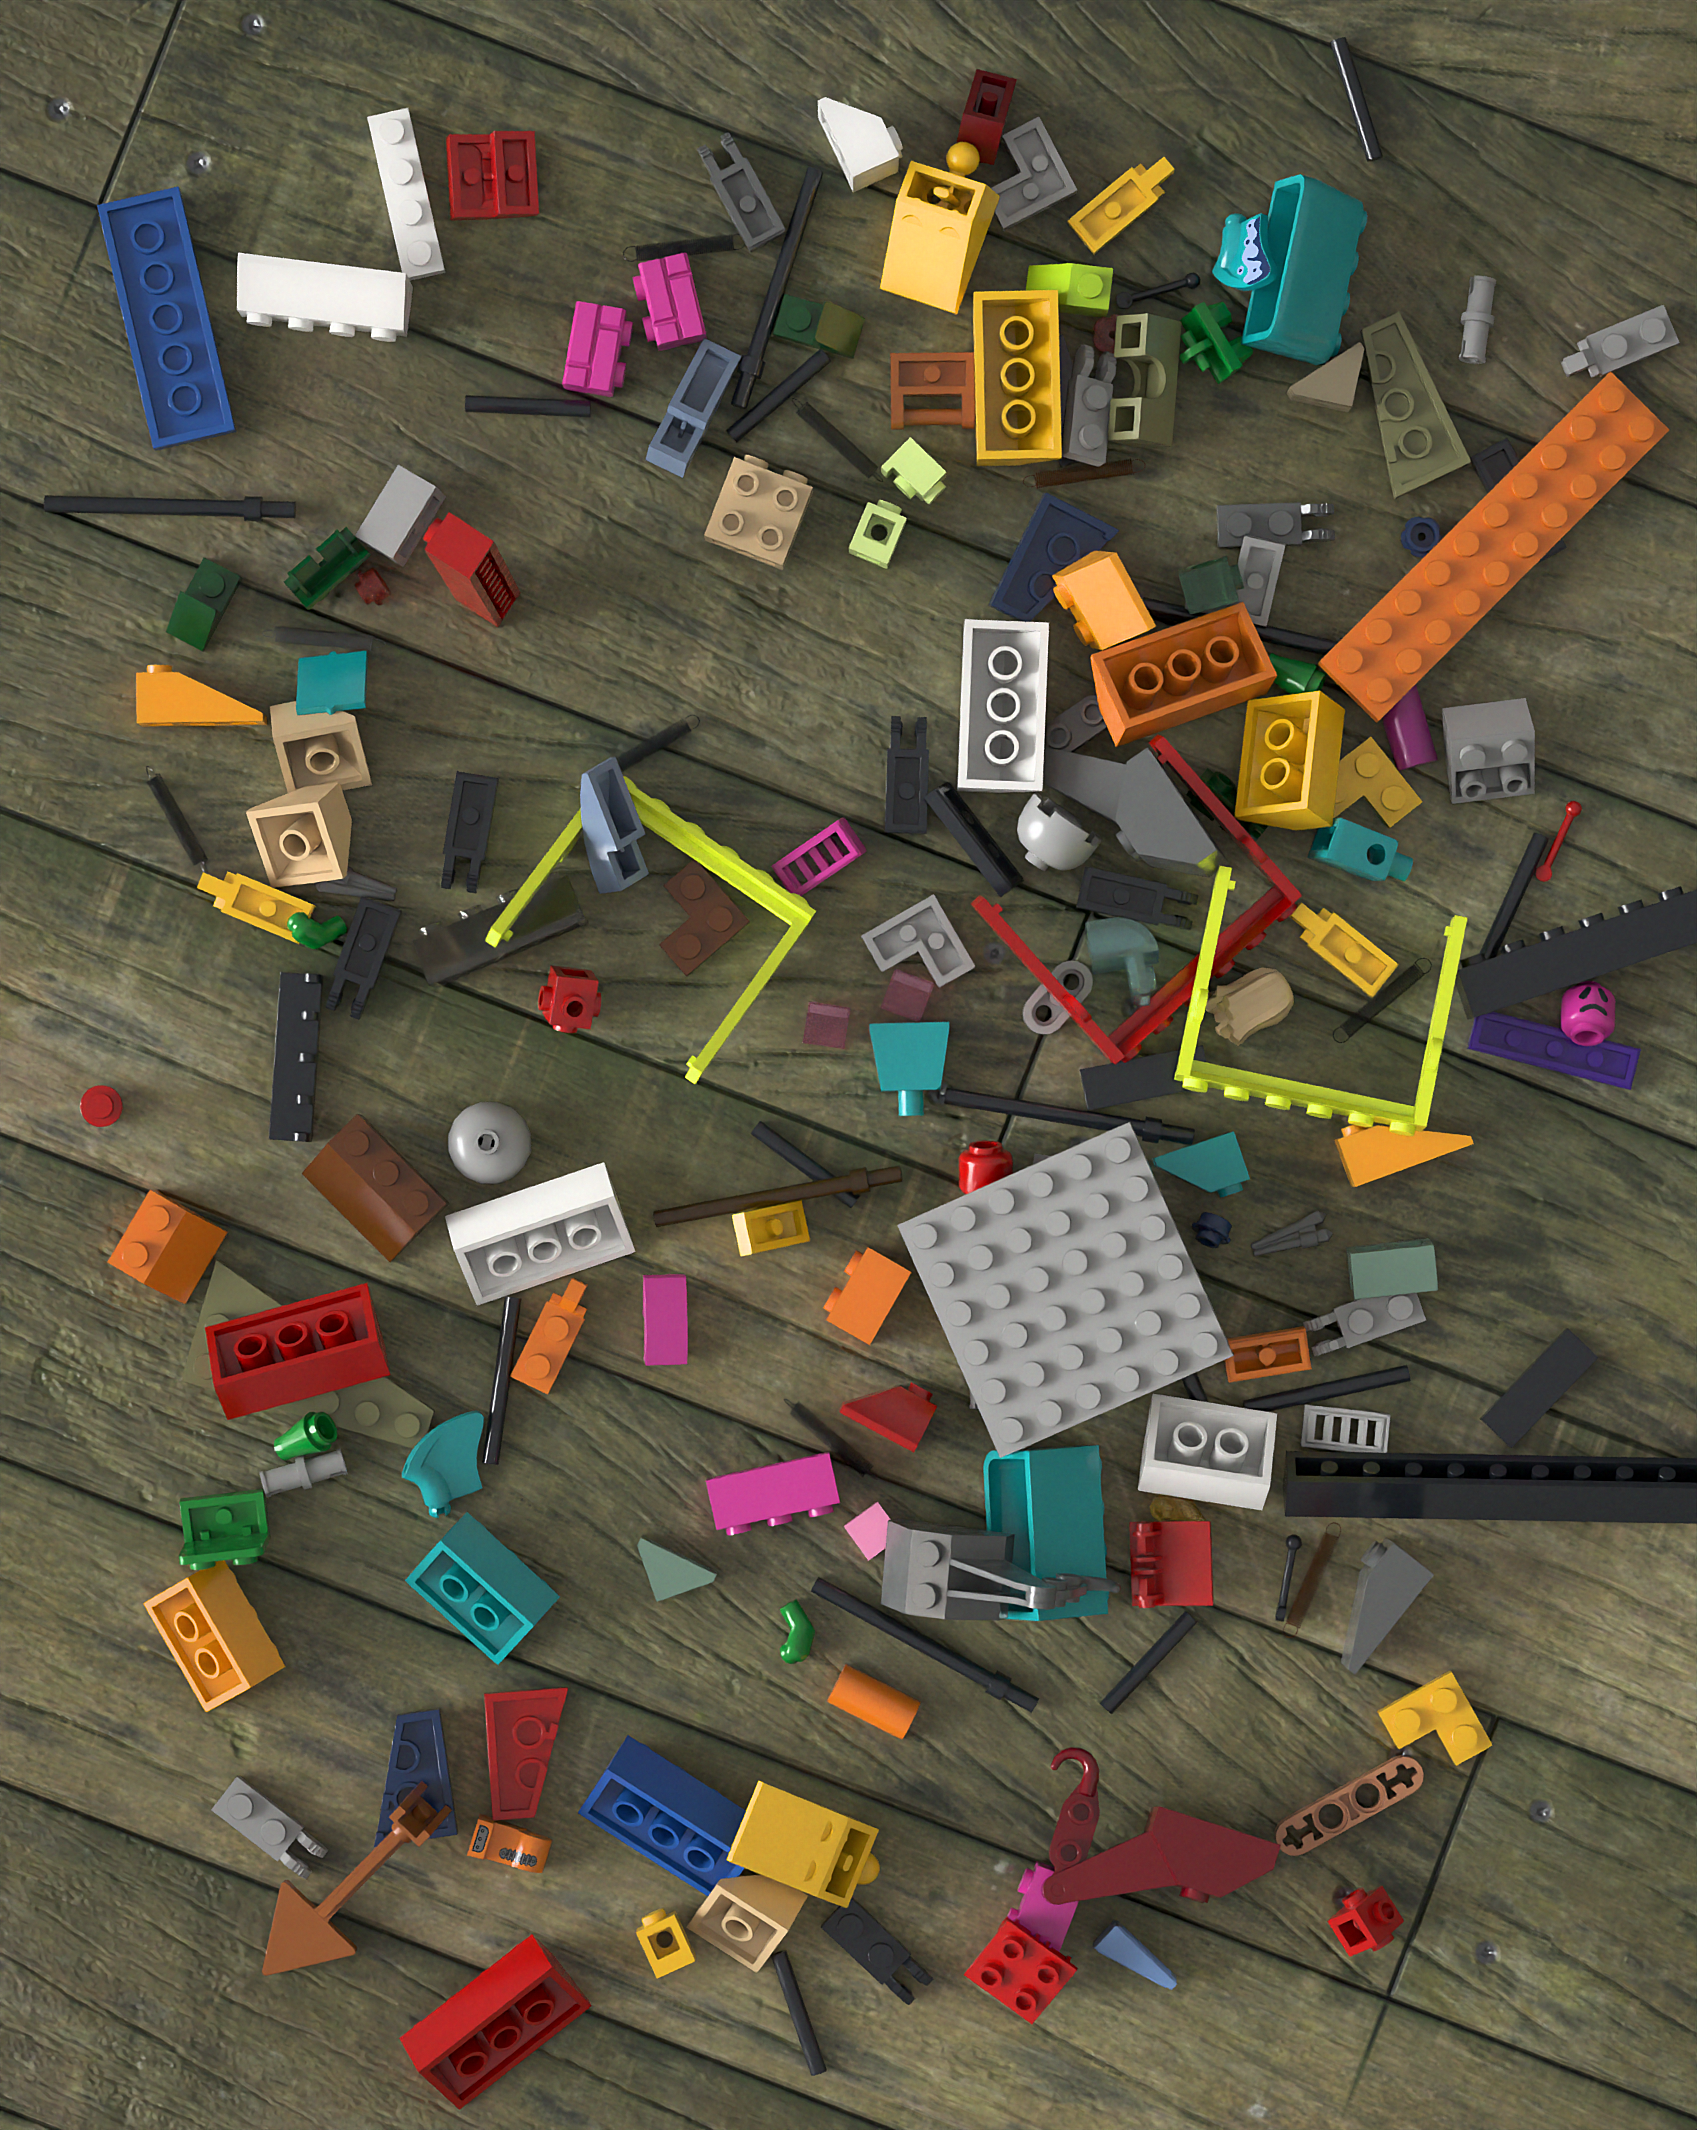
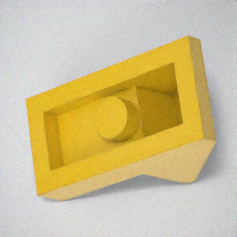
[732,1200,810,1256]

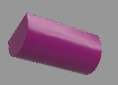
[1381,684,1438,772]

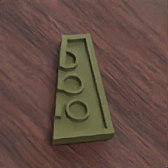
[1360,311,1471,500]

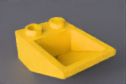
[880,142,1000,315]
[726,1781,880,1908]

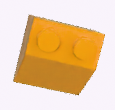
[1052,551,1156,650]

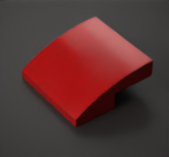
[446,131,539,220]

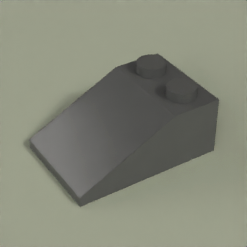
[1341,1538,1434,1674]

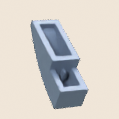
[646,338,741,478]
[580,757,649,894]

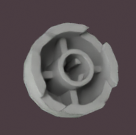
[1017,792,1102,871]
[448,1102,531,1184]

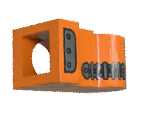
[467,1814,553,1873]

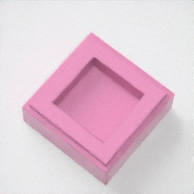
[844,1501,891,1561]

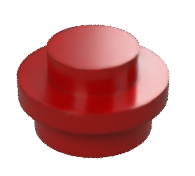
[80,1085,123,1127]

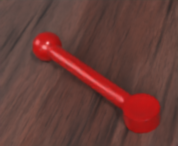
[1535,801,1582,882]

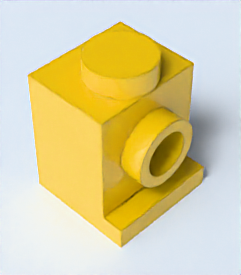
[636,1908,697,1979]

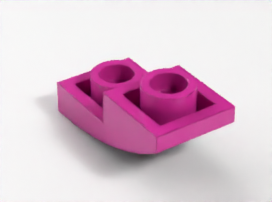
[642,1274,688,1366]

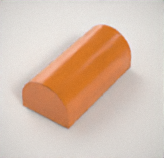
[1223,1326,1312,1383]
[827,1664,921,1740]

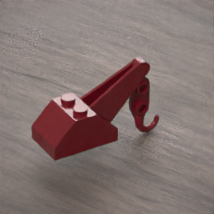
[1041,1747,1281,1905]

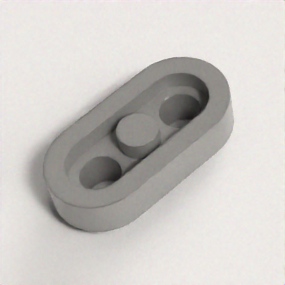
[1022,961,1093,1034]

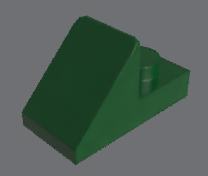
[773,294,865,359]
[166,558,243,652]

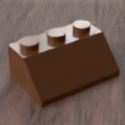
[302,1114,450,1263]

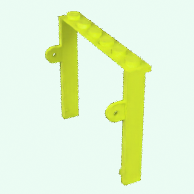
[485,776,816,1084]
[1174,866,1467,1136]

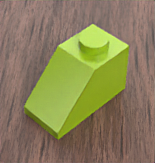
[1026,263,1113,318]

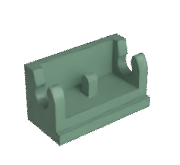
[1346,1238,1438,1299]

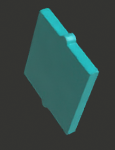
[296,651,368,715]

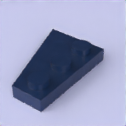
[988,492,1120,622]
[374,1708,458,1847]

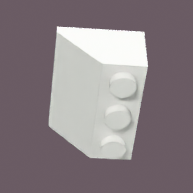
[1138,1394,1277,1510]

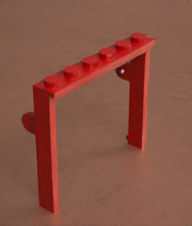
[971,734,1302,1065]

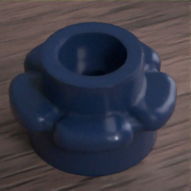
[1401,516,1442,558]
[1192,1212,1232,1248]

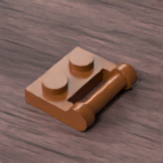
[890,352,975,430]

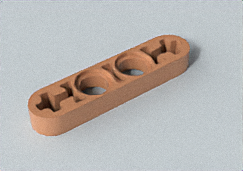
[1274,1755,1424,1856]

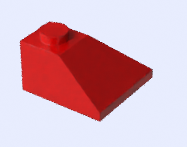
[839,1382,937,1453]

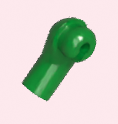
[287,912,347,949]
[779,1599,815,1664]

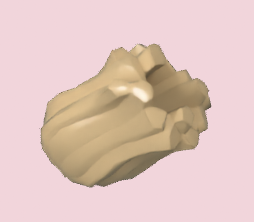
[1206,967,1294,1046]

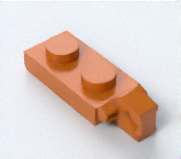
[510,1278,588,1395]

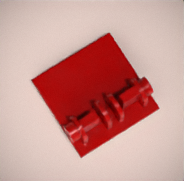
[1129,1521,1214,1608]
[964,1916,1078,2024]

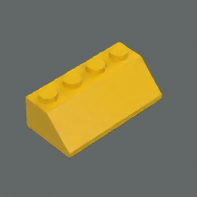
[973,290,1062,466]

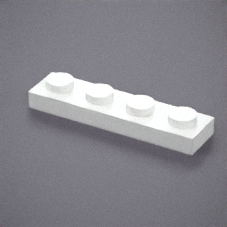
[367,108,446,281]

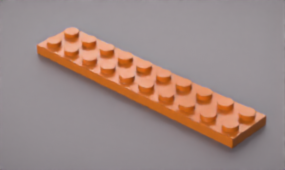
[1317,371,1669,723]

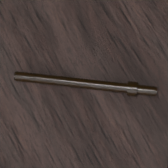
[653,1165,903,1227]

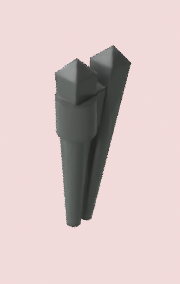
[314,866,397,901]
[1251,1211,1333,1256]

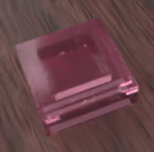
[881,969,934,1023]
[803,1001,850,1049]

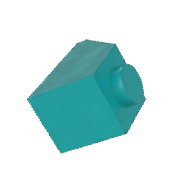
[1152,1131,1250,1198]

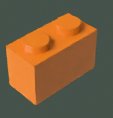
[823,1247,911,1345]

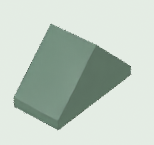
[637,1535,717,1602]

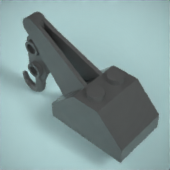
[1043,695,1230,878]
[881,1518,1121,1621]

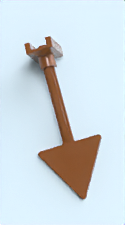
[262,1781,452,1976]

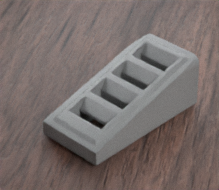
[1300,1404,1390,1453]

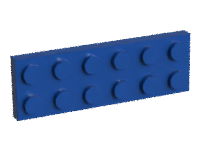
[97,186,236,451]

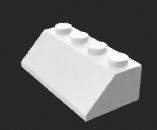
[237,253,413,342]
[957,619,1049,793]
[445,1162,635,1306]

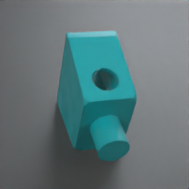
[1307,818,1413,881]
[869,1022,950,1116]

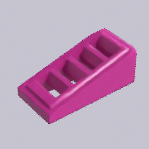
[771,817,867,896]

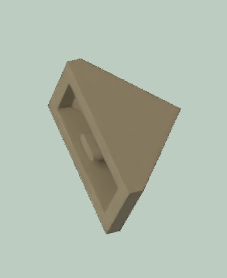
[1286,342,1364,413]

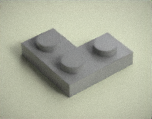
[991,117,1078,231]
[1185,534,1285,626]
[861,894,975,988]

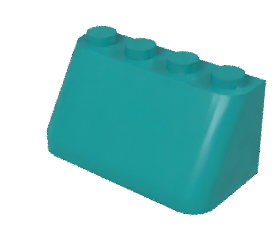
[1241,174,1367,365]
[983,1445,1109,1621]

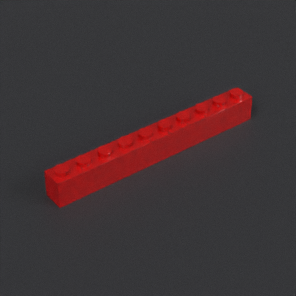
[423,512,521,627]

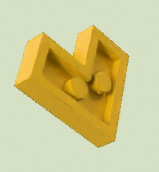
[1333,737,1422,829]
[1377,1671,1493,1766]

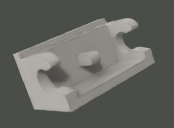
[355,465,446,567]

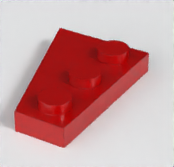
[484,1687,568,1821]

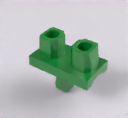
[1179,302,1253,384]

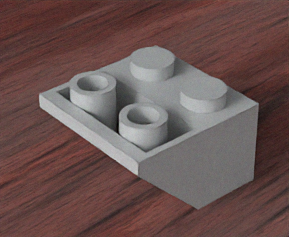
[1442,698,1535,804]

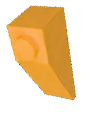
[136,665,267,727]
[1334,1125,1474,1187]

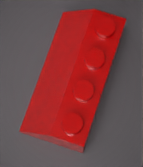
[205,1283,390,1420]
[399,1934,592,2110]

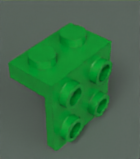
[179,1489,271,1570]

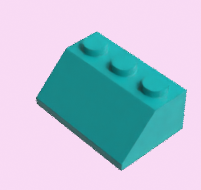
[405,1512,560,1665]

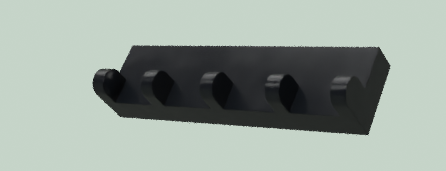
[269,972,324,1142]

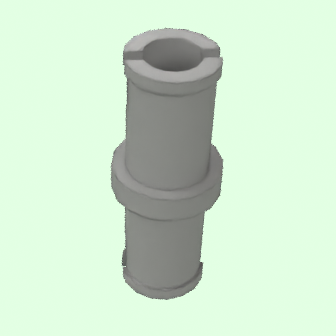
[1459,276,1496,364]
[259,1448,348,1498]

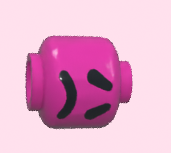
[1561,981,1616,1046]

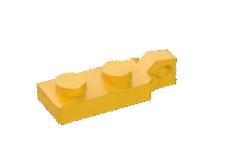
[1067,157,1175,255]
[197,871,316,944]
[1289,902,1399,998]

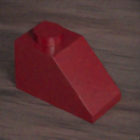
[956,69,1017,165]

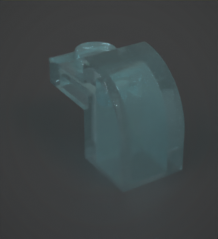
[1085,917,1159,1008]

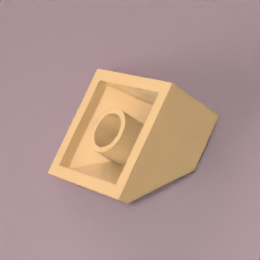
[270,701,372,793]
[246,782,352,888]
[686,1874,808,1973]

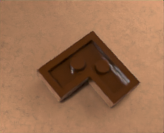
[659,859,750,977]

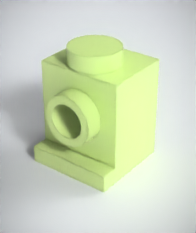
[881,437,946,504]
[849,500,907,569]

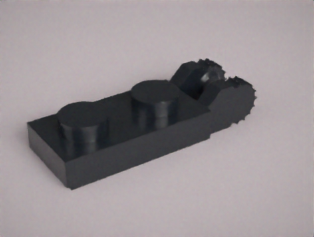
[885,716,929,834]
[441,771,499,894]
[1076,866,1198,930]
[326,896,402,1020]
[821,1897,933,2005]

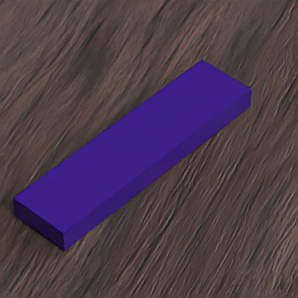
[1467,1012,1641,1090]

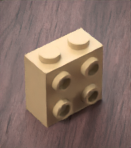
[704,455,813,570]

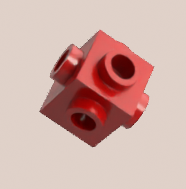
[538,965,601,1033]
[1327,1886,1404,1957]

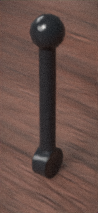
[1116,272,1201,310]
[1275,1534,1302,1622]

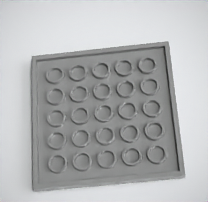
[897,1122,1234,1458]

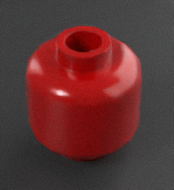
[959,1140,1013,1194]

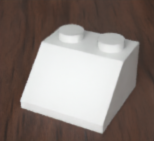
[818,97,903,192]

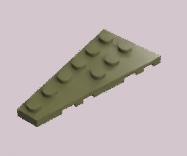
[181,1260,435,1449]

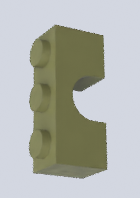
[1107,313,1181,448]

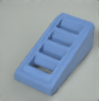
[1093,1920,1177,1990]

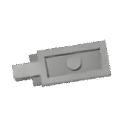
[1560,304,1680,378]

